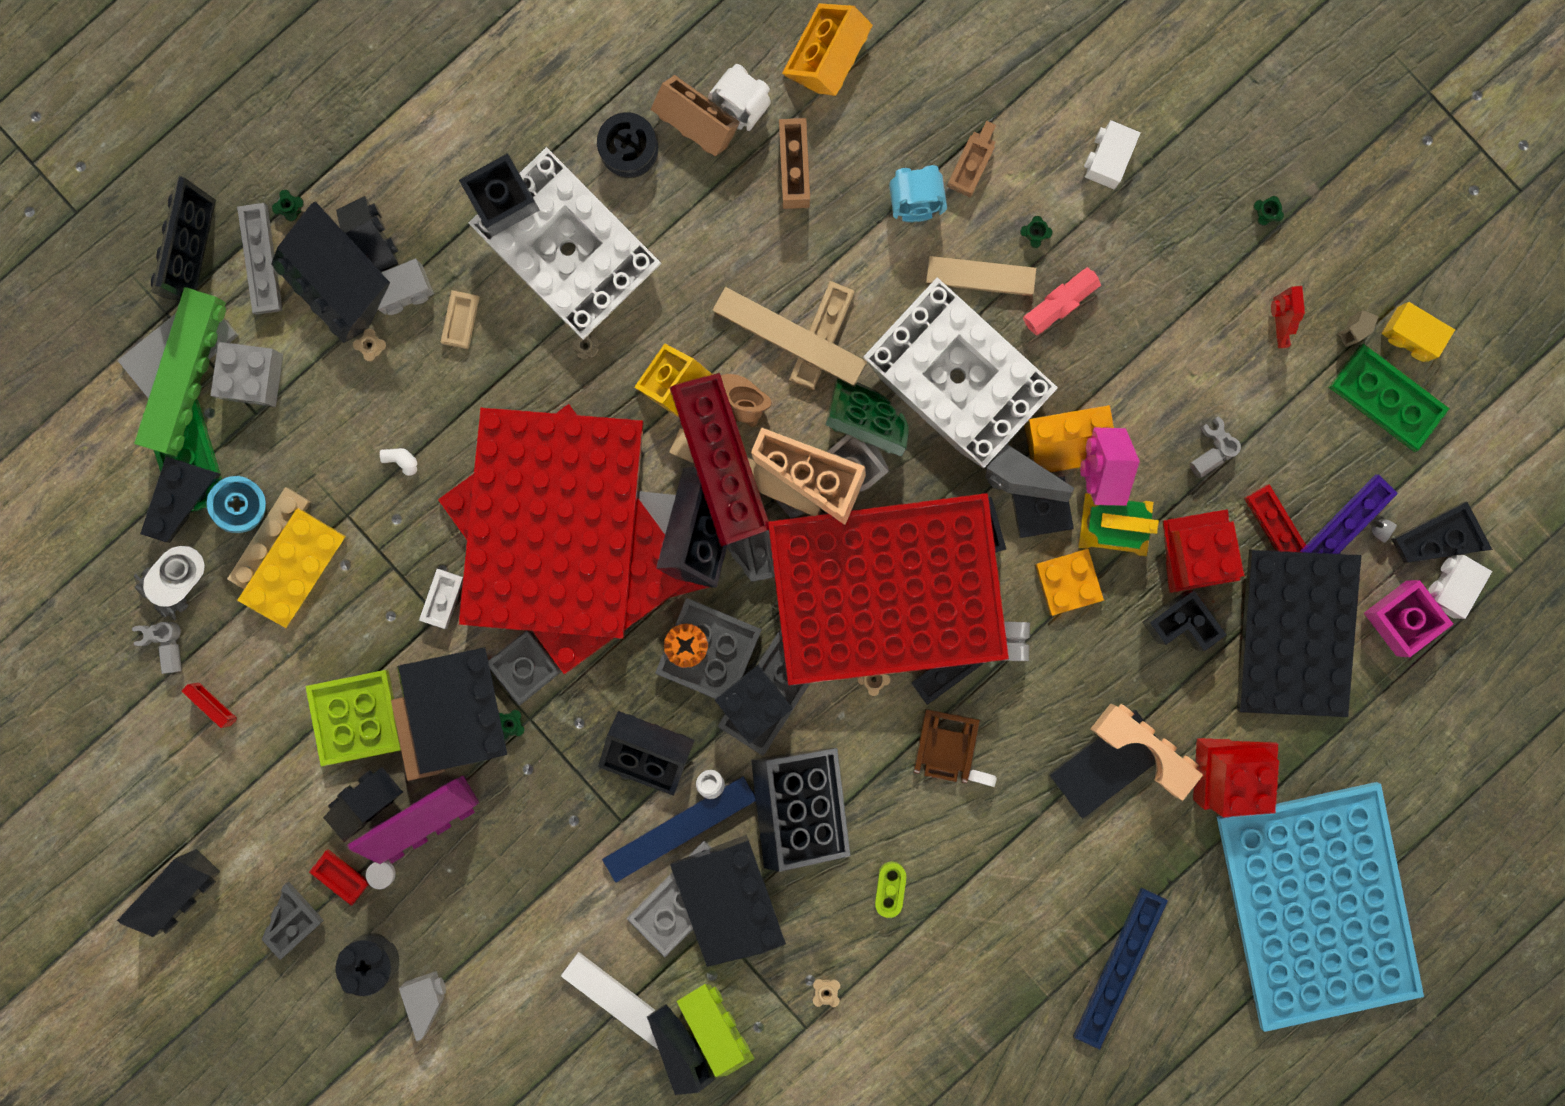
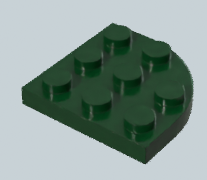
[825,378,909,457]

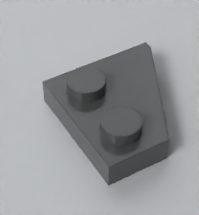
[727,530,775,582]
[262,882,324,960]

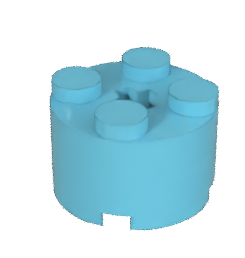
[889,165,947,222]
[207,476,266,533]

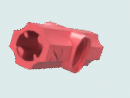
[1023,267,1101,336]

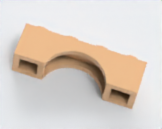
[1090,704,1203,801]

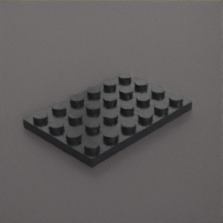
[1237,549,1362,717]

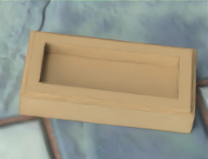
[440,290,480,349]

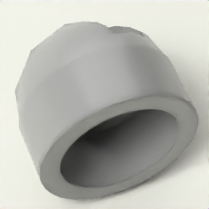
[1372,519,1397,543]

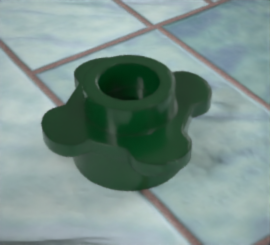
[272,190,304,222]
[1253,196,1284,226]
[1020,216,1053,248]
[499,710,525,739]

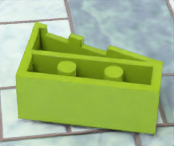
[677,984,755,1077]

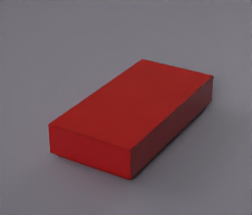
[181,683,237,728]
[309,849,369,906]

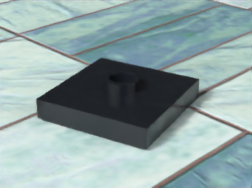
[1011,476,1074,539]

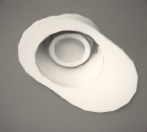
[143,546,205,606]

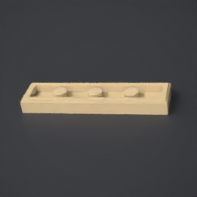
[926,256,1036,296]
[789,281,855,391]

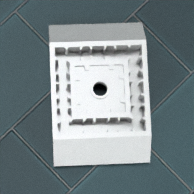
[469,147,661,340]
[863,277,1058,468]

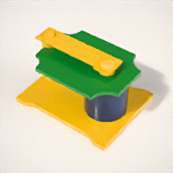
[1078,493,1159,557]

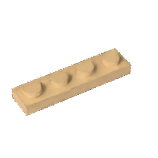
[227,487,311,589]

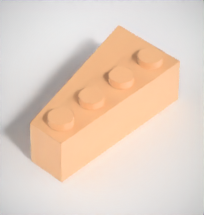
[751,428,866,525]

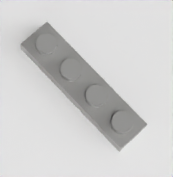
[237,203,283,315]

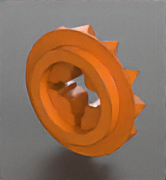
[664,624,708,667]

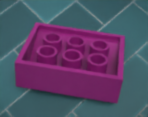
[347,776,479,864]

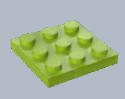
[305,670,401,766]

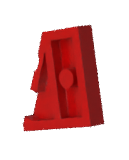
[1271,286,1305,349]

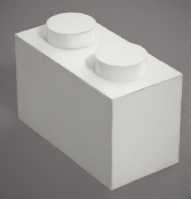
[1084,120,1140,189]
[1428,555,1492,619]

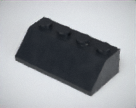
[656,466,728,588]

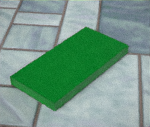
[1328,344,1450,452]
[154,399,222,513]

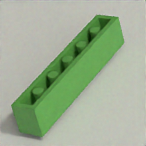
[134,287,226,456]

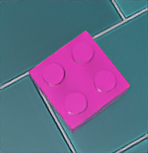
[1080,427,1140,505]
[1364,580,1453,657]

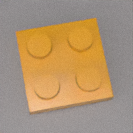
[1035,549,1104,616]

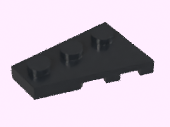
[140,457,221,543]

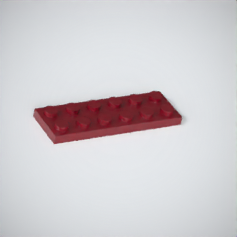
[669,373,769,546]

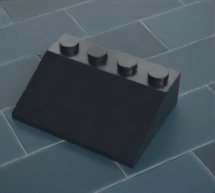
[151,176,216,301]
[271,201,390,343]
[397,647,507,774]
[751,748,850,872]
[670,835,786,967]

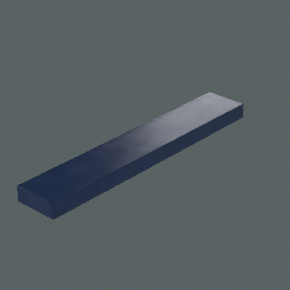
[602,776,756,883]
[1073,887,1168,1050]

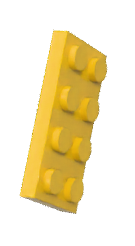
[237,508,346,628]

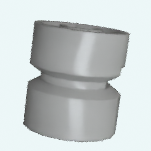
[1004,622,1030,661]

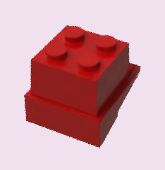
[1162,509,1244,593]
[1193,738,1279,817]

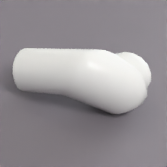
[380,449,417,476]

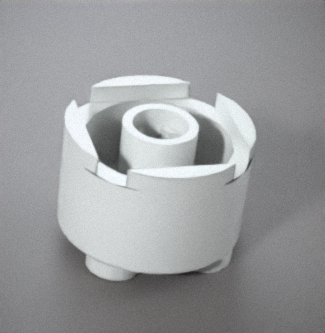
[708,64,771,131]

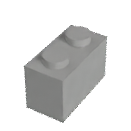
[378,259,434,315]

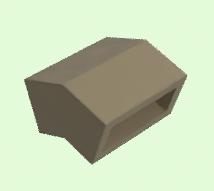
[1337,310,1379,347]

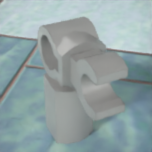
[1189,417,1241,478]
[132,622,182,674]

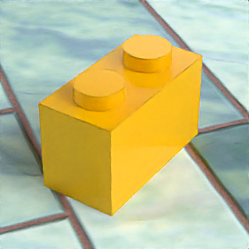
[1382,302,1455,362]

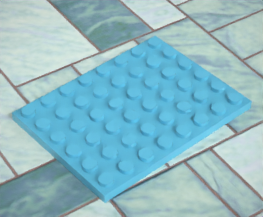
[1217,782,1424,1032]

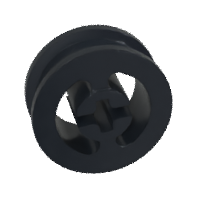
[597,112,659,178]

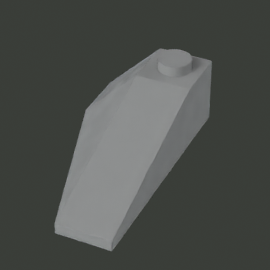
[776,434,890,519]

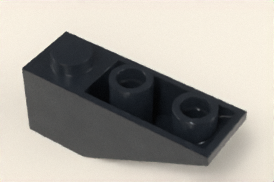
[646,1004,716,1095]

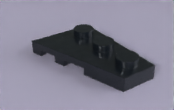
[1391,502,1493,563]

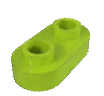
[875,861,906,918]

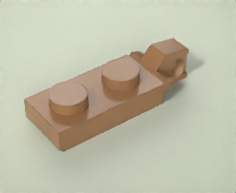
[946,121,996,198]

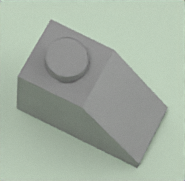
[399,971,446,1041]

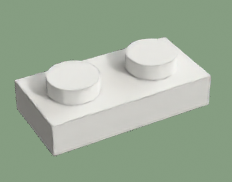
[419,569,463,629]

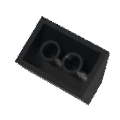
[598,711,695,796]
[117,849,220,937]

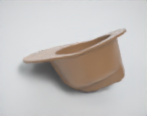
[721,374,772,427]

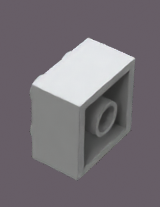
[211,342,283,407]

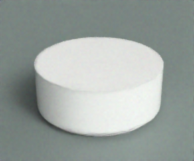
[696,770,725,799]
[968,770,997,787]
[366,861,396,889]

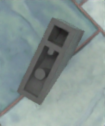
[985,444,1074,502]

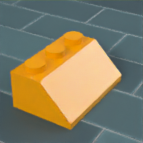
[782,3,873,96]
[1024,405,1114,473]

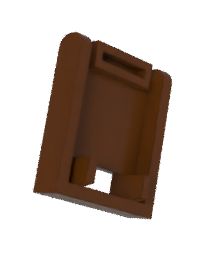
[913,709,980,784]

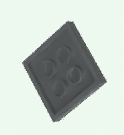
[655,598,762,699]

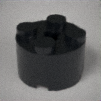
[335,933,399,996]

